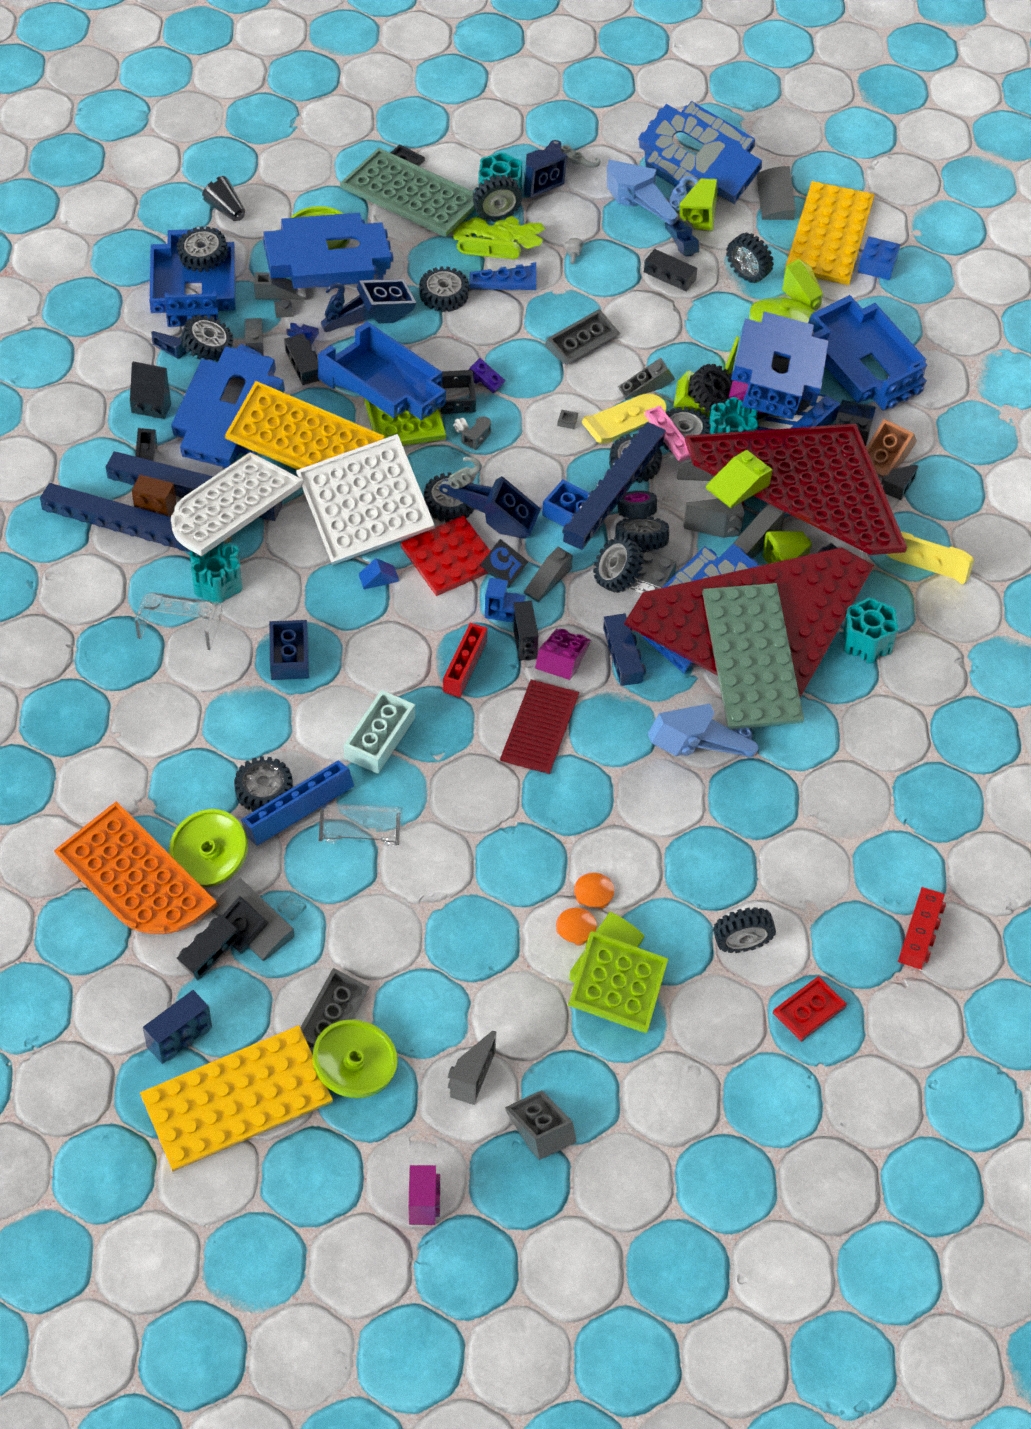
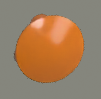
[574,873,614,908]
[556,908,597,945]

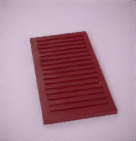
[500,679,580,774]

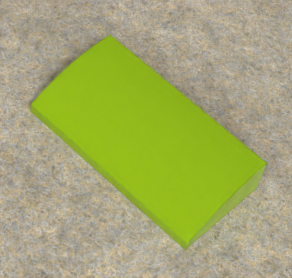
[569,911,645,982]

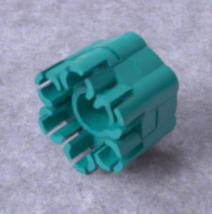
[478,152,522,190]
[709,397,758,434]
[190,542,243,603]
[842,598,898,663]

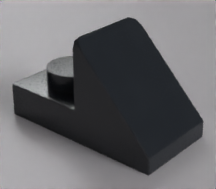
[135,428,158,461]

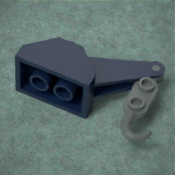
[524,140,601,198]
[439,457,541,539]

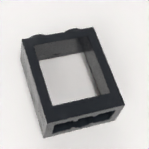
[440,370,476,414]
[512,601,539,661]

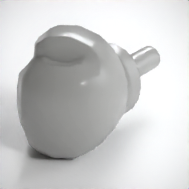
[565,238,583,264]

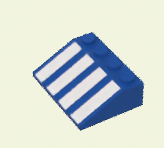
[757,394,840,431]

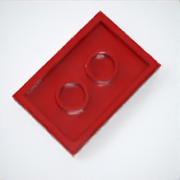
[773,976,847,1042]

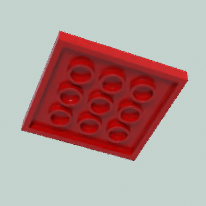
[401,516,490,596]

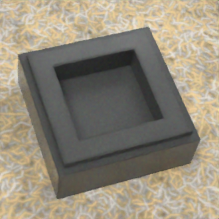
[557,410,578,429]

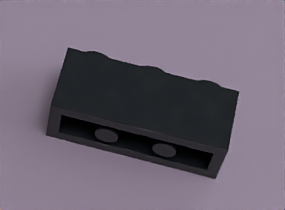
[643,249,698,292]
[284,333,320,386]
[176,914,242,980]

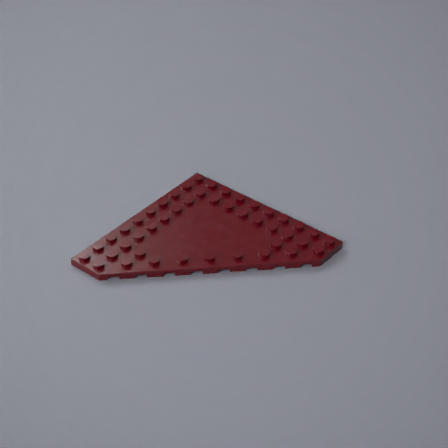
[685,424,907,555]
[624,547,874,697]

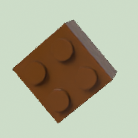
[132,475,177,517]

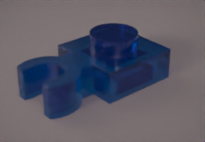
[286,323,319,344]

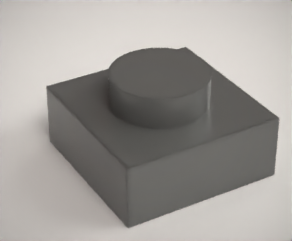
[274,300,293,318]

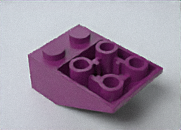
[535,628,591,680]

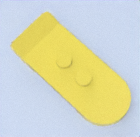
[582,394,666,444]
[887,532,974,584]

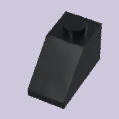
[881,465,918,500]

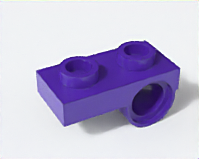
[469,358,506,394]

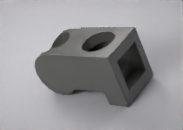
[461,417,491,450]

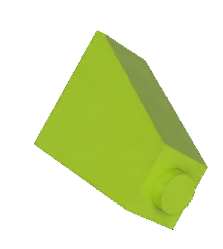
[679,178,717,231]
[782,259,823,310]
[762,531,812,564]

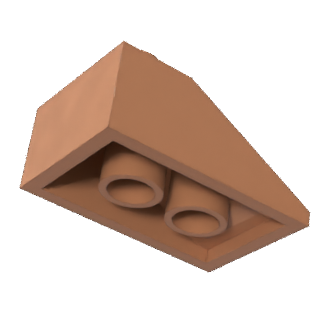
[866,419,917,477]

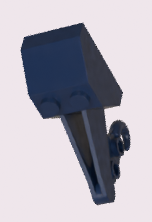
[321,279,416,332]

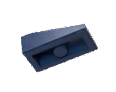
[151,331,187,359]

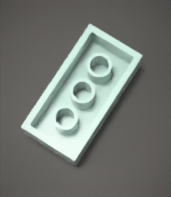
[343,690,415,774]

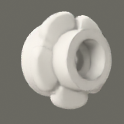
[454,417,469,433]

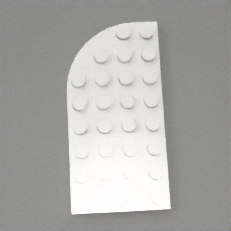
[171,452,303,556]

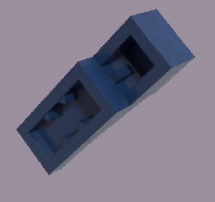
[665,219,699,256]

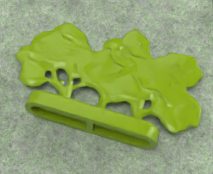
[452,216,545,259]

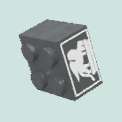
[629,550,677,594]

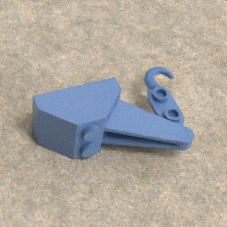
[607,159,698,224]
[648,703,758,757]

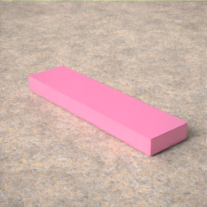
[645,406,690,462]

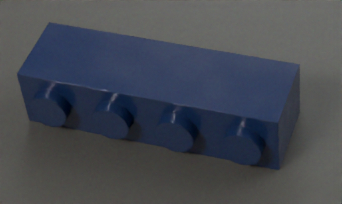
[603,613,646,686]

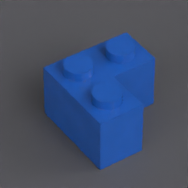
[485,578,526,622]

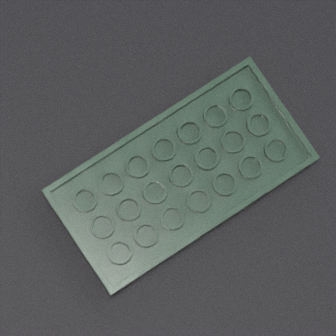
[340,148,475,237]
[702,583,804,729]

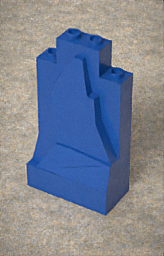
[318,321,446,420]

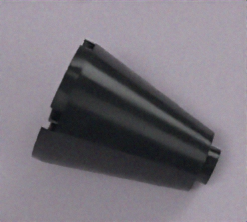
[202,176,245,221]

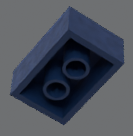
[269,620,309,680]
[143,990,212,1064]

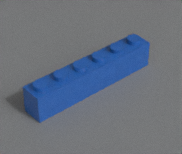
[241,760,354,846]

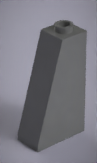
[733,503,785,559]

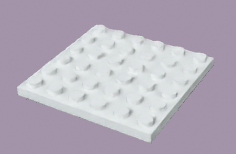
[296,434,435,565]

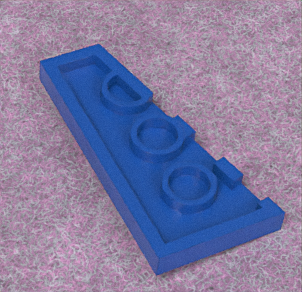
[469,262,536,290]

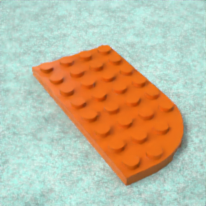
[54,801,218,934]

